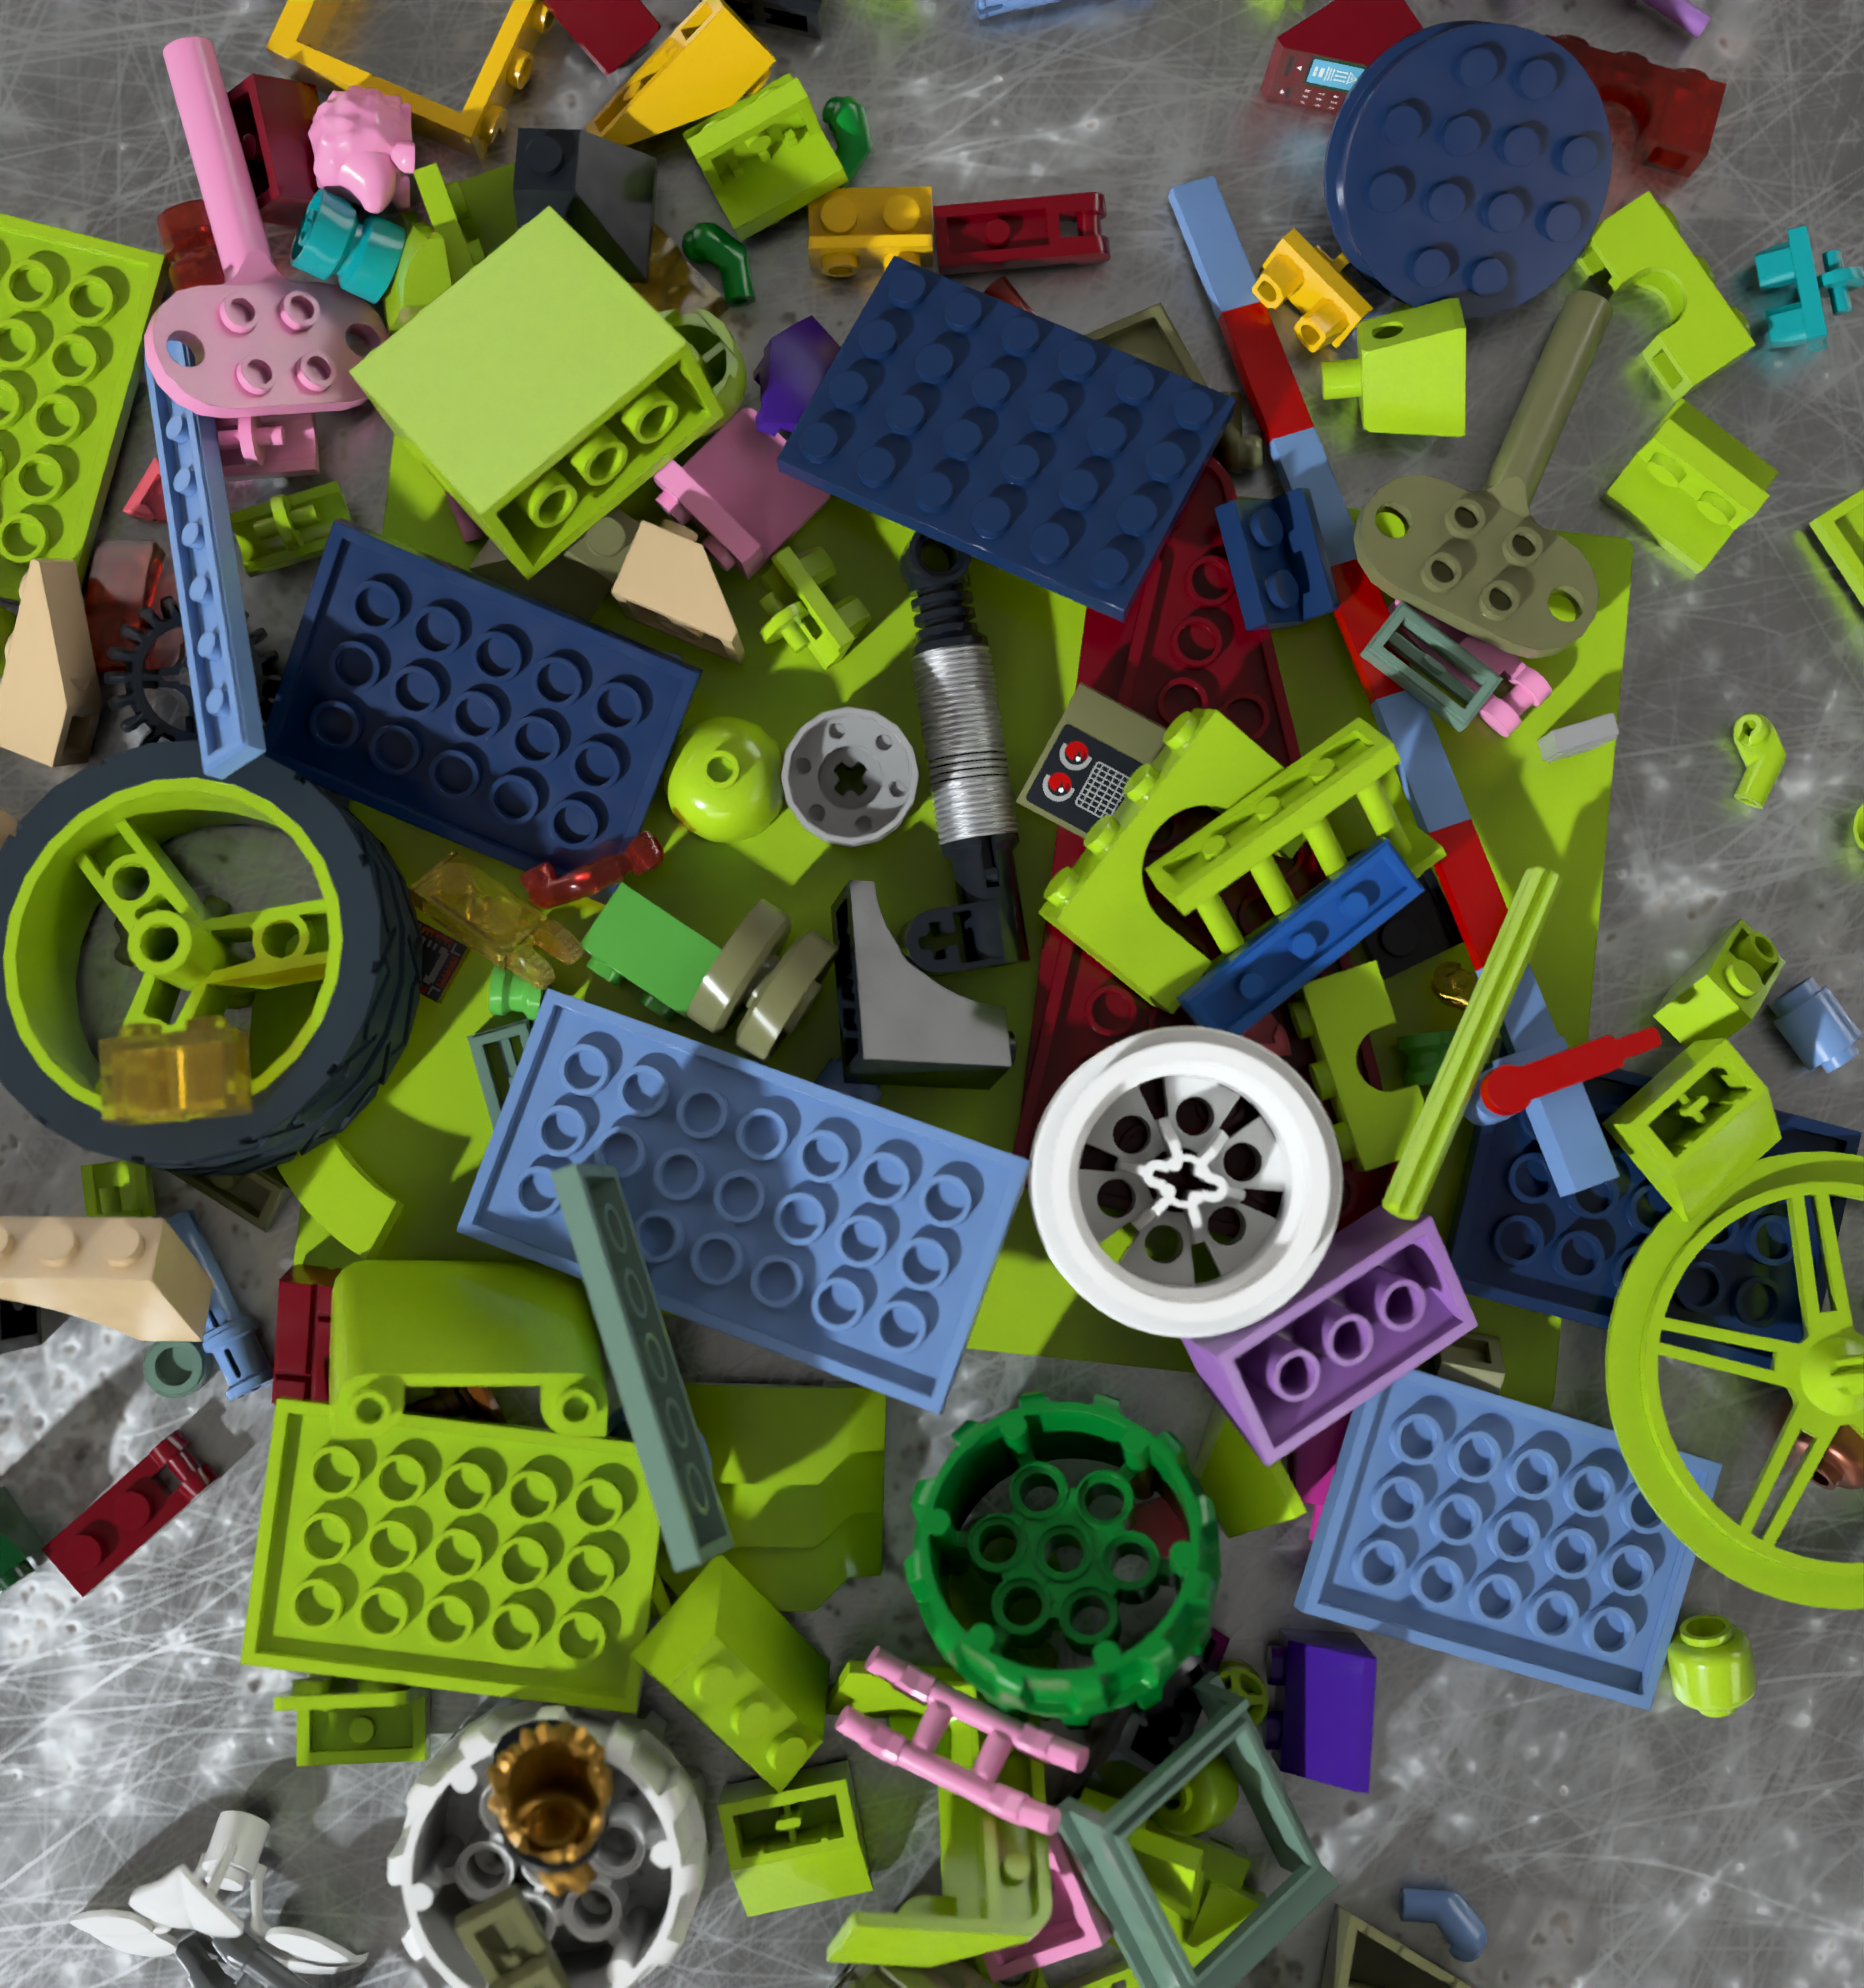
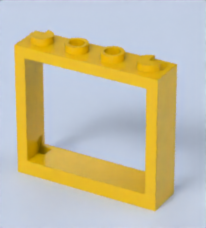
[265,0,556,161]

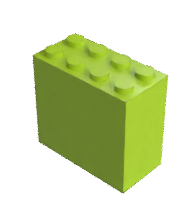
[349,205,725,581]

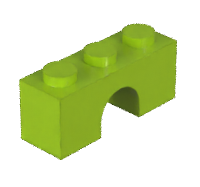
[1576,191,1756,402]
[1288,960,1425,1171]

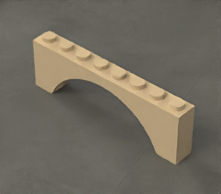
[0,1216,214,1342]

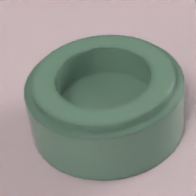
[143,1341,213,1398]

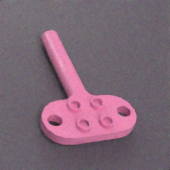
[144,36,390,418]

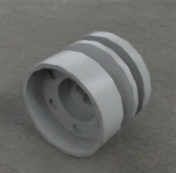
[781,707,919,848]

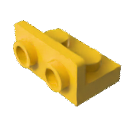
[808,186,933,277]

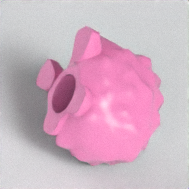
[308,85,415,214]

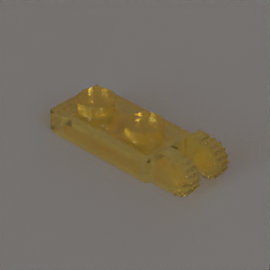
[409,851,583,990]

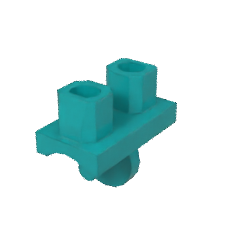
[1754,225,1864,354]

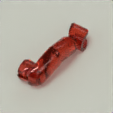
[520,830,664,909]

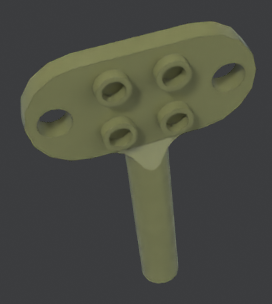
[1353,290,1614,659]

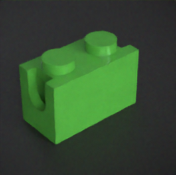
[578,882,722,1022]

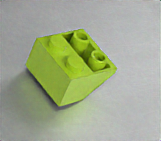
[1602,1038,1782,1222]
[717,1760,874,1917]

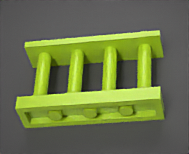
[1145,717,1447,974]

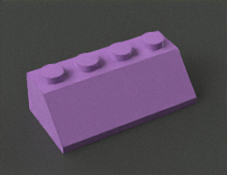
[1181,1204,1478,1466]

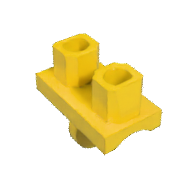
[1252,228,1373,352]

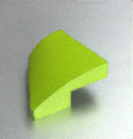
[382,211,452,336]
[1079,1788,1205,1922]

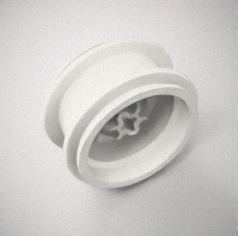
[1028,1026,1342,1338]

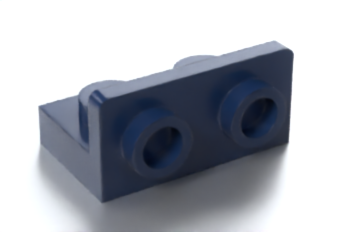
[1215,488,1340,631]

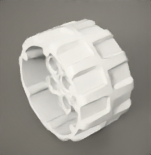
[387,1697,713,1988]

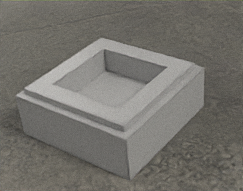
[1537,712,1620,763]

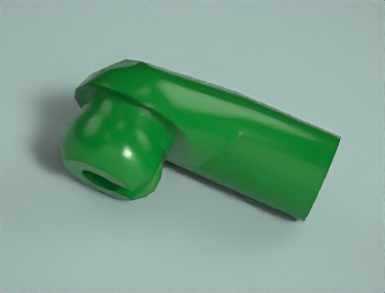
[822,96,873,188]
[682,222,756,307]

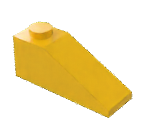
[585,0,776,146]

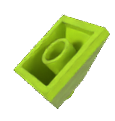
[1192,1401,1307,1539]

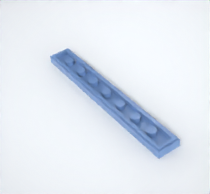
[143,340,266,780]

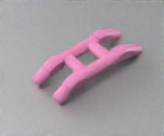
[835,1646,1089,1836]

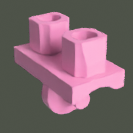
[215,413,320,482]

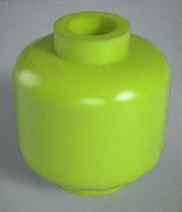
[1667,1614,1758,1718]
[1150,1753,1239,1837]

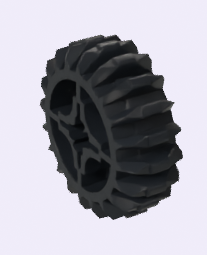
[104,596,282,746]

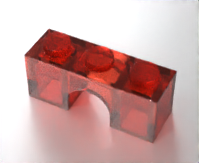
[1545,34,1727,178]

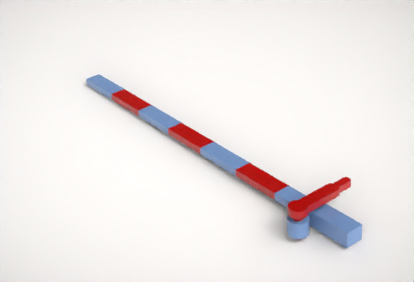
[1168,176,1662,1197]

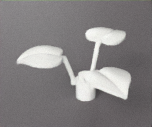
[69,1810,369,1975]

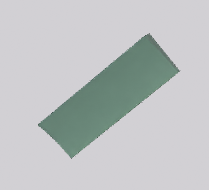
[550,1163,735,1572]

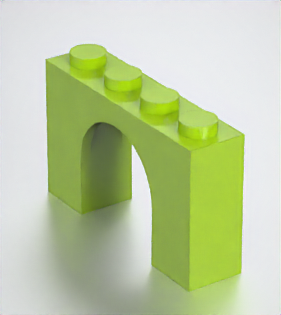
[1038,708,1306,1014]

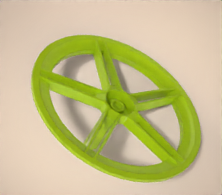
[1605,1151,1864,1610]

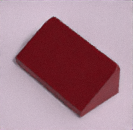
[541,0,661,76]

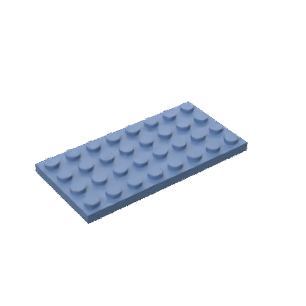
[456,988,1033,1414]

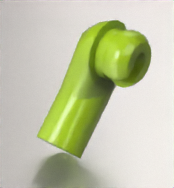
[1733,712,1786,809]

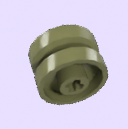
[686,899,840,1065]

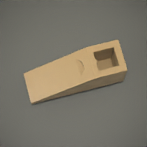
[0,558,103,767]

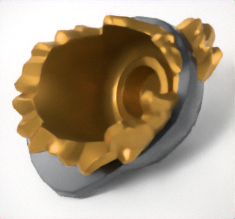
[486,1719,614,1896]

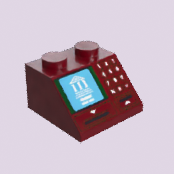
[1260,0,1424,114]

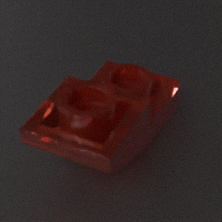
[85,540,166,674]

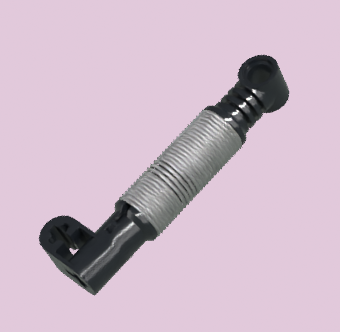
[897,532,1030,977]

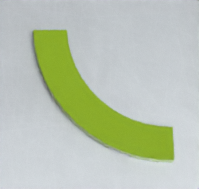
[249,934,405,1260]

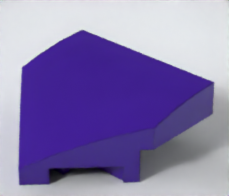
[753,315,841,436]

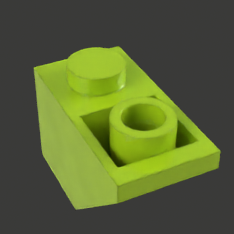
[1653,918,1786,1048]

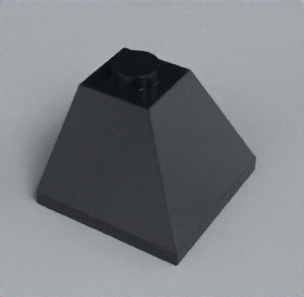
[513,128,658,283]

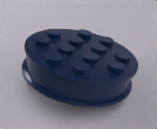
[1323,20,1612,318]

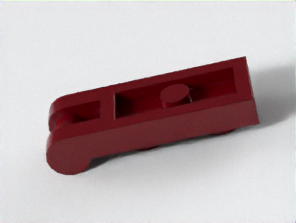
[933,192,1111,275]
[41,1429,220,1597]

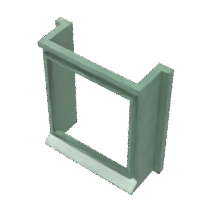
[1056,1671,1340,1988]

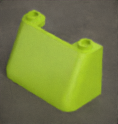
[328,1260,608,1439]

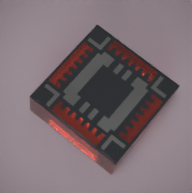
[417,919,472,1004]

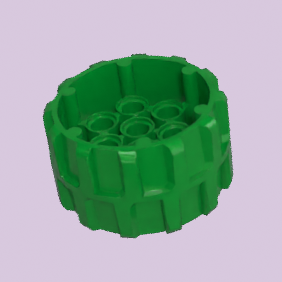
[904,1390,1222,1730]

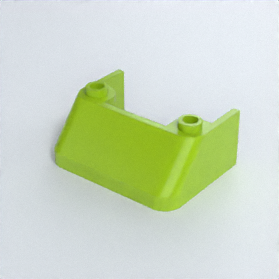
[825,1660,1052,1967]

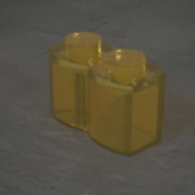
[99,1016,253,1126]

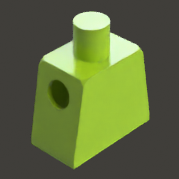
[1321,298,1466,437]

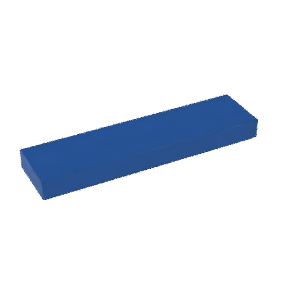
[1176,837,1425,1036]

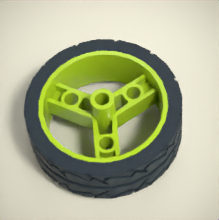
[0,740,423,1177]

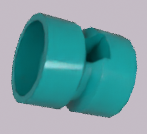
[289,189,406,304]

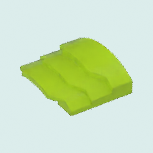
[657,1377,887,1611]

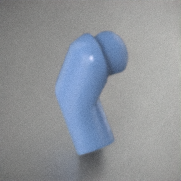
[1398,1888,1488,1962]

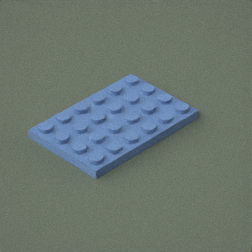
[1293,1369,1723,1711]

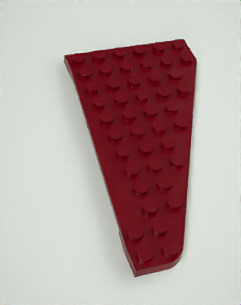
[1012,456,1400,1237]

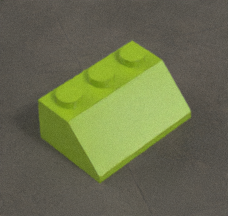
[630,1554,830,1793]

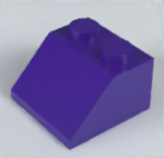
[1262,1628,1377,1793]

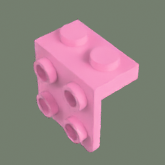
[653,407,831,580]

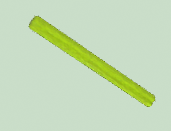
[1382,865,1562,1220]

